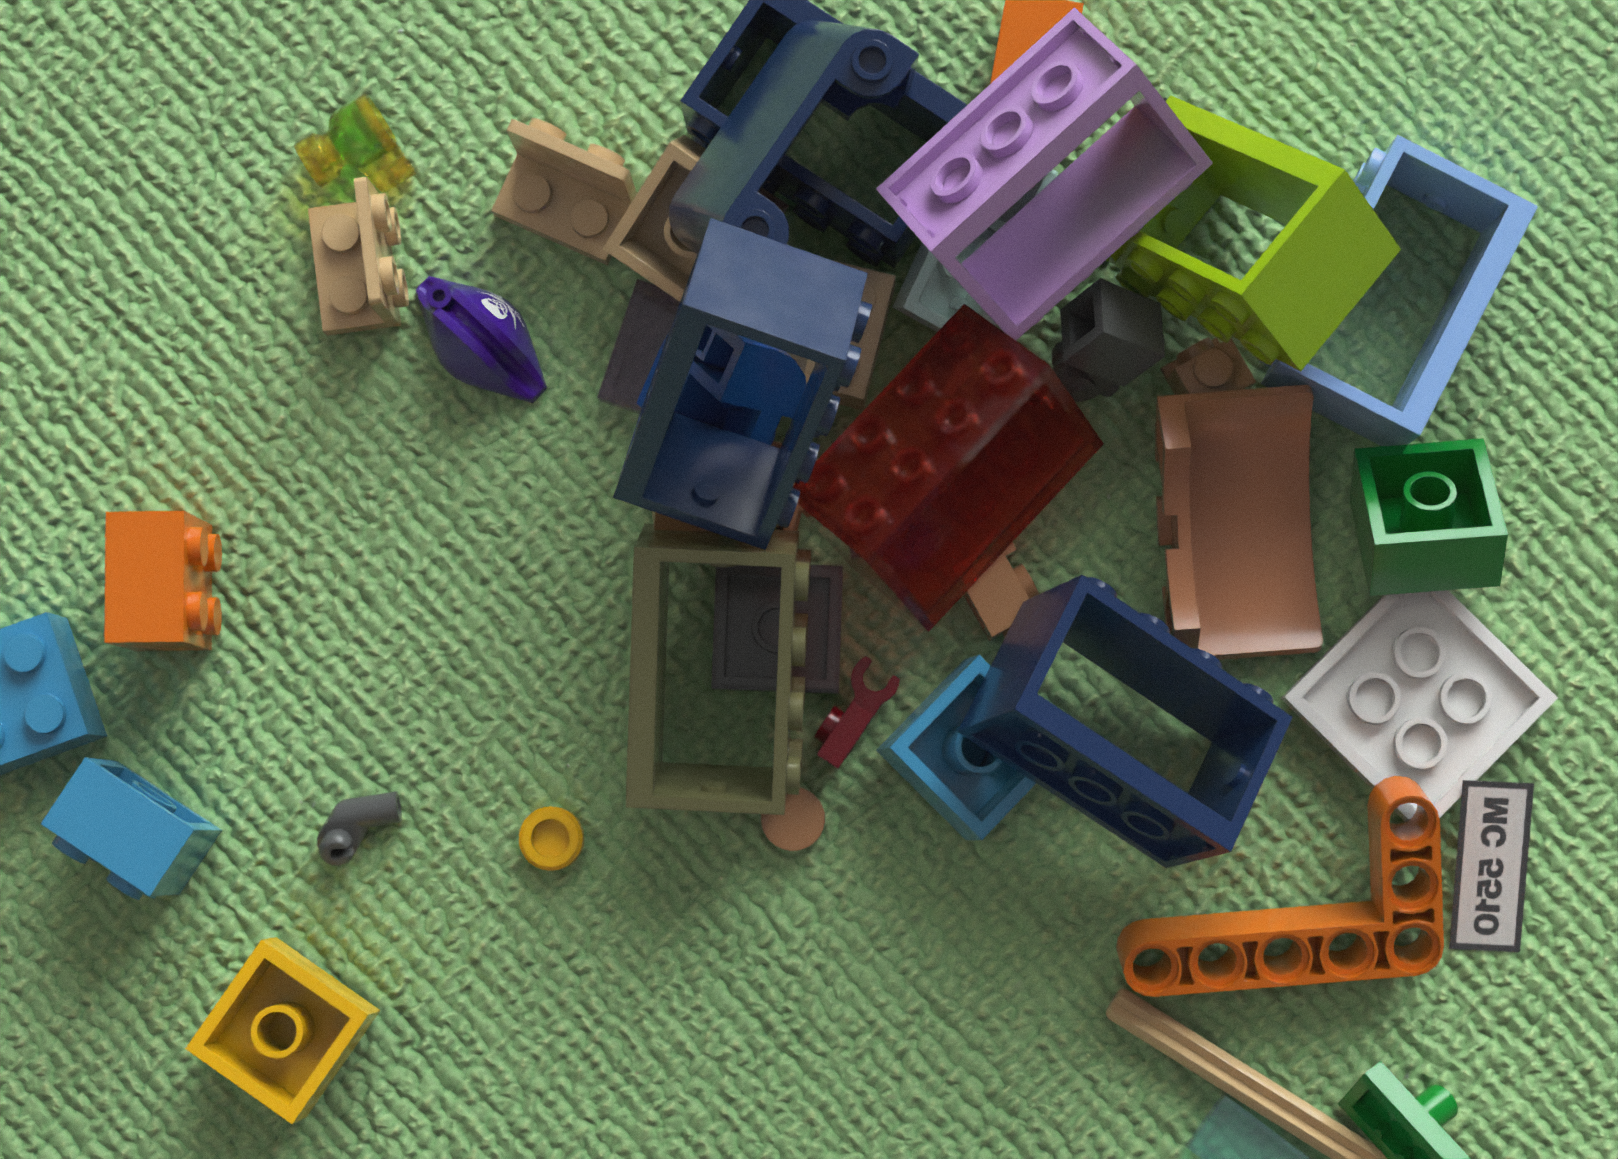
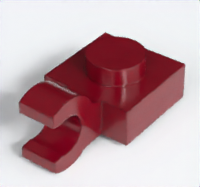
[814,656,900,770]

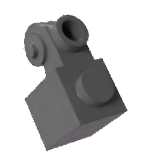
[1051,278,1165,402]

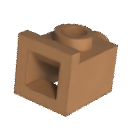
[1160,337,1256,395]
[952,538,1039,641]

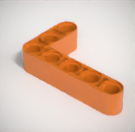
[1116,776,1444,997]

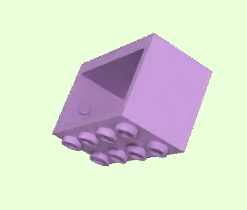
[876,8,1213,343]

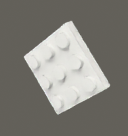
[1281,590,1558,822]

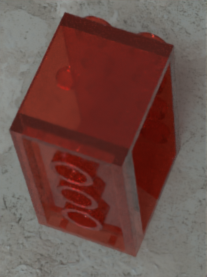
[792,304,1104,632]

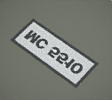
[1449,780,1534,952]

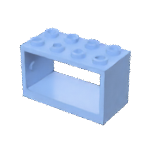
[1259,135,1538,446]

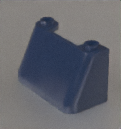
[669,20,919,254]

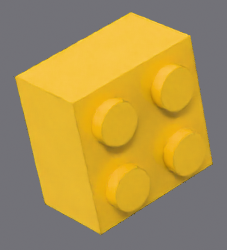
[185,937,381,1124]

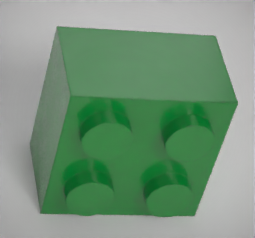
[1350,438,1508,596]

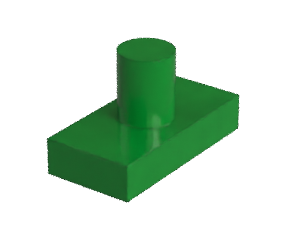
[1338,1061,1471,1159]

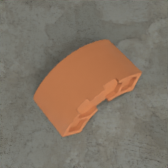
[1155,385,1323,660]

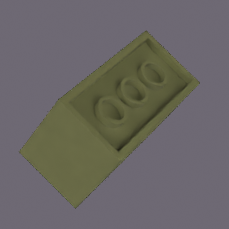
[626,524,811,815]

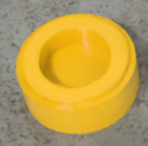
[519,806,585,871]

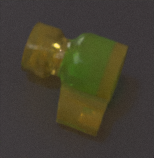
[294,93,416,193]

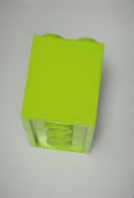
[1106,95,1401,371]

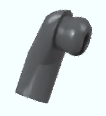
[317,791,402,866]

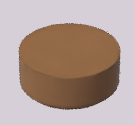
[761,788,825,851]

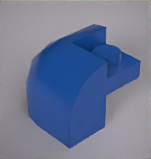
[636,324,807,445]

